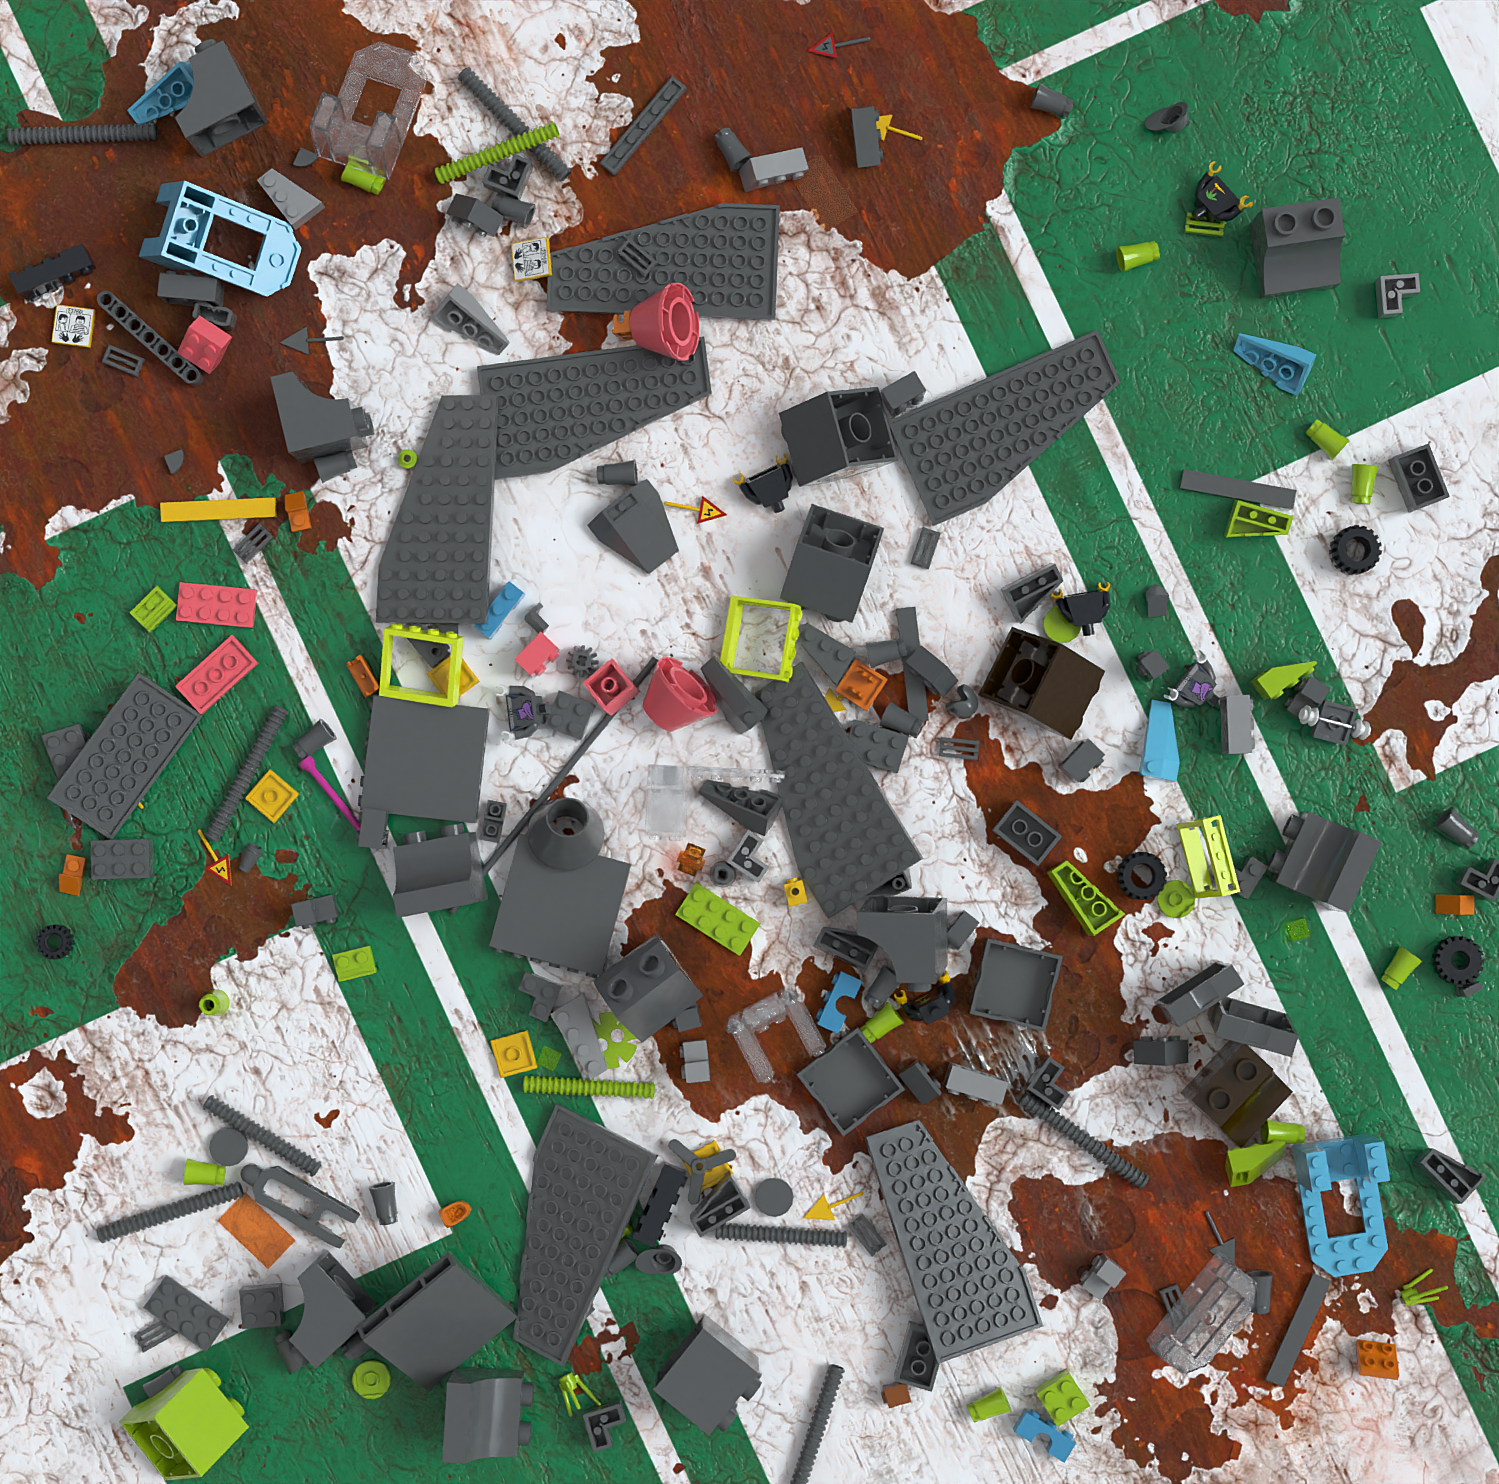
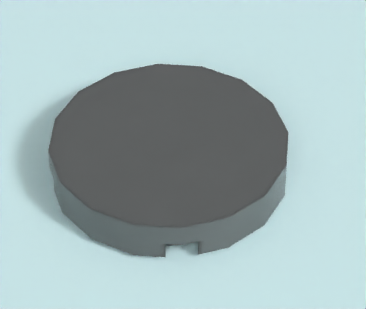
[209,1128,249,1167]
[755,1178,794,1217]

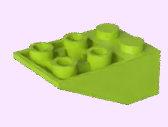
[1250,661,1317,700]
[1225,1140,1285,1187]

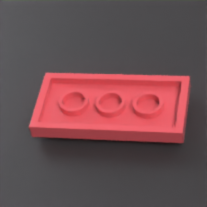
[176,582,257,628]
[175,635,259,715]

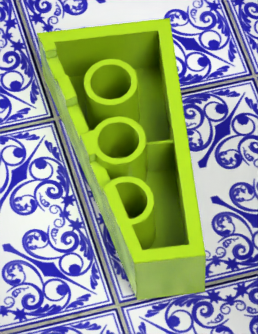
[1047,861,1125,936]

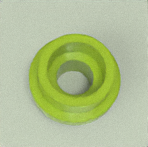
[398,449,417,469]

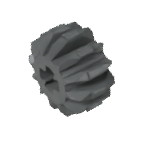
[566,645,599,678]

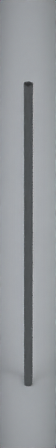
[448,656,659,914]

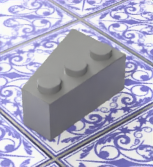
[739,148,809,192]
[257,169,325,230]

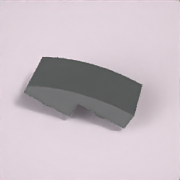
[480,800,507,843]

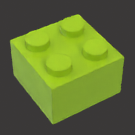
[1034,1368,1090,1427]

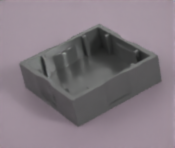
[968,937,1063,1032]
[1154,960,1245,1027]
[1207,997,1299,1057]
[796,1026,905,1136]

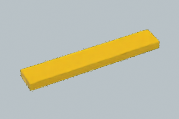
[160,498,277,523]

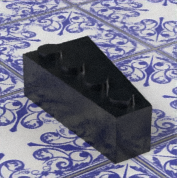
[8,244,97,302]
[632,1161,688,1248]

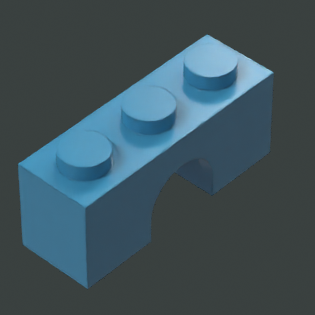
[474,581,526,639]
[815,971,862,1034]
[1013,1408,1076,1463]

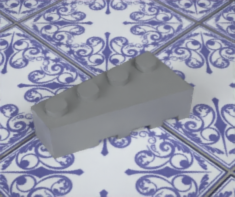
[550,993,609,1080]

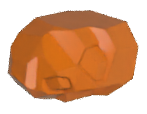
[438,1200,472,1228]

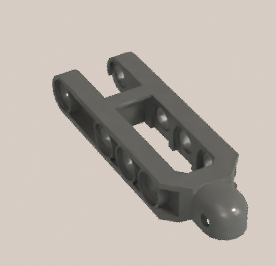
[240,1163,360,1249]

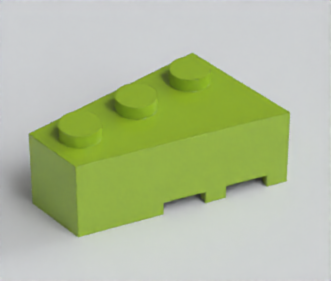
[1224,499,1294,537]

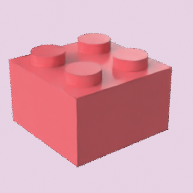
[177,315,232,374]
[514,632,560,677]
[583,658,641,716]

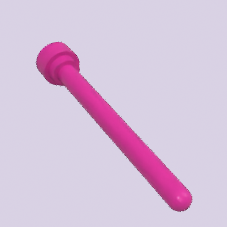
[299,756,361,831]

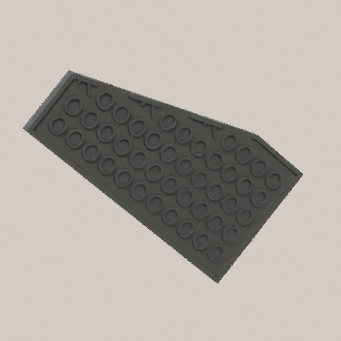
[546,203,780,320]
[888,330,1121,526]
[477,336,712,480]
[376,395,499,625]
[755,662,924,919]
[513,1103,658,1366]
[865,1120,1043,1364]

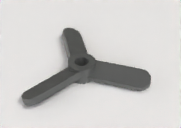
[668,1139,736,1205]

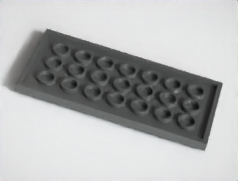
[47,672,202,840]

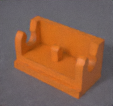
[612,310,634,341]
[346,655,380,698]

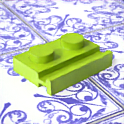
[130,586,177,633]
[332,946,377,982]

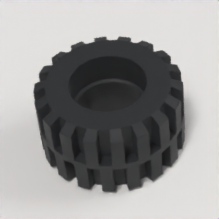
[1329,525,1382,575]
[1116,852,1167,900]

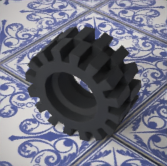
[36,924,74,959]

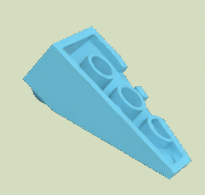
[127,61,194,125]
[1233,333,1317,396]
[1138,700,1180,782]

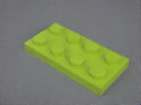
[675,882,761,956]

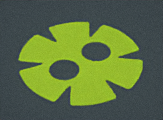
[592,1012,637,1069]

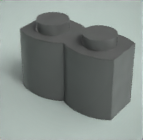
[192,302,237,330]

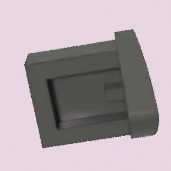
[1146,585,1169,617]
[524,603,549,634]
[1455,979,1484,997]

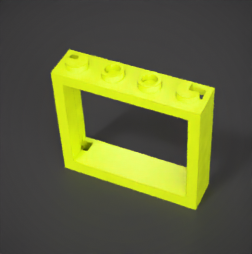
[720,595,802,682]
[379,623,464,707]
[1176,815,1240,898]

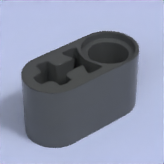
[947,910,980,950]

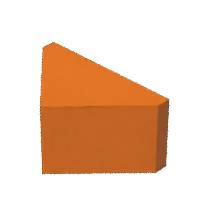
[1435,894,1474,915]

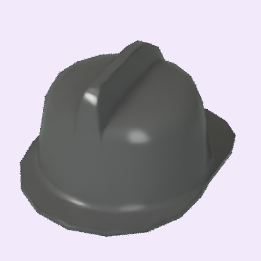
[1145,102,1190,133]
[635,1244,682,1274]

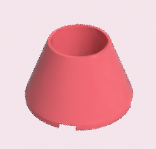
[630,282,700,361]
[643,656,718,732]

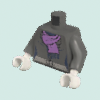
[1164,650,1220,708]
[495,684,551,744]

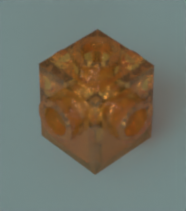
[677,842,706,877]

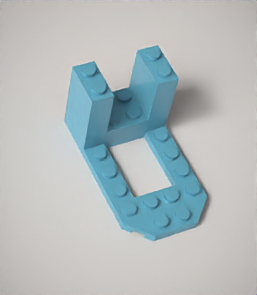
[139,181,301,297]
[1292,1133,1390,1277]

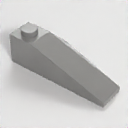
[430,283,510,355]

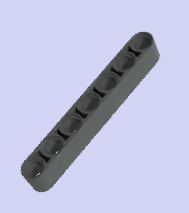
[97,291,203,387]

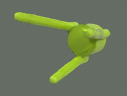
[1400,1268,1448,1306]
[558,1372,601,1417]

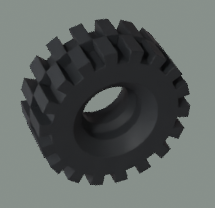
[1431,936,1484,985]

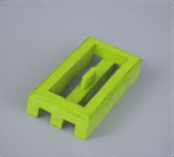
[1184,212,1225,237]

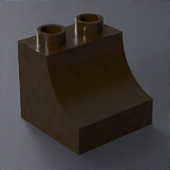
[978,627,1105,740]
[1180,1040,1293,1148]

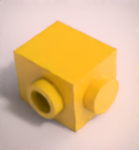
[783,877,808,907]

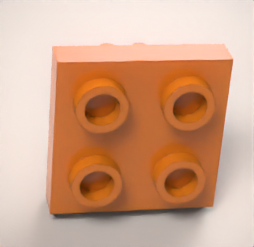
[835,659,888,712]
[1355,1339,1399,1380]

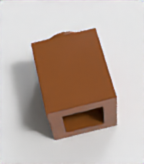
[881,1382,911,1408]

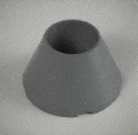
[527,797,605,870]

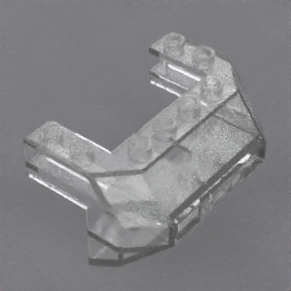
[1146,1250,1258,1375]

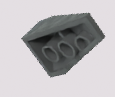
[700,655,768,734]
[698,779,783,836]

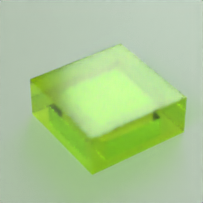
[1285,918,1311,942]
[537,1045,562,1071]

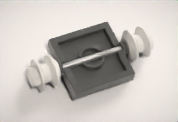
[1299,699,1371,746]

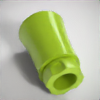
[341,157,386,195]
[1116,241,1160,272]
[1306,419,1350,460]
[1351,464,1379,505]
[1381,946,1422,990]
[199,989,230,1016]
[860,1002,904,1043]
[1261,1120,1305,1145]
[183,1158,226,1186]
[967,1386,1012,1423]

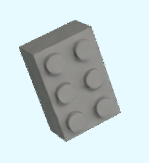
[1220,695,1255,755]
[943,1062,1009,1106]

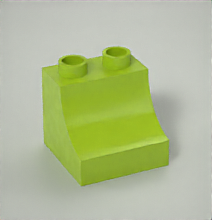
[119,1368,249,1481]

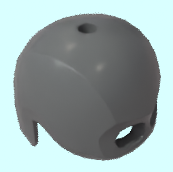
[946,684,978,719]

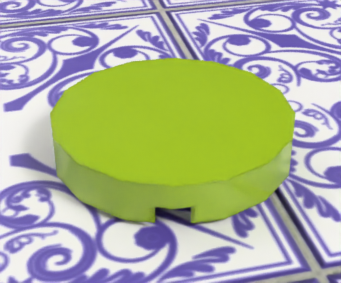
[1043,606,1081,643]
[1157,880,1195,918]
[352,1359,391,1399]

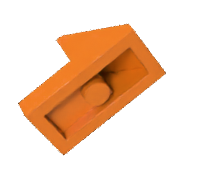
[285,491,312,533]
[59,854,87,896]

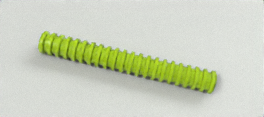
[435,121,559,184]
[523,1075,655,1099]

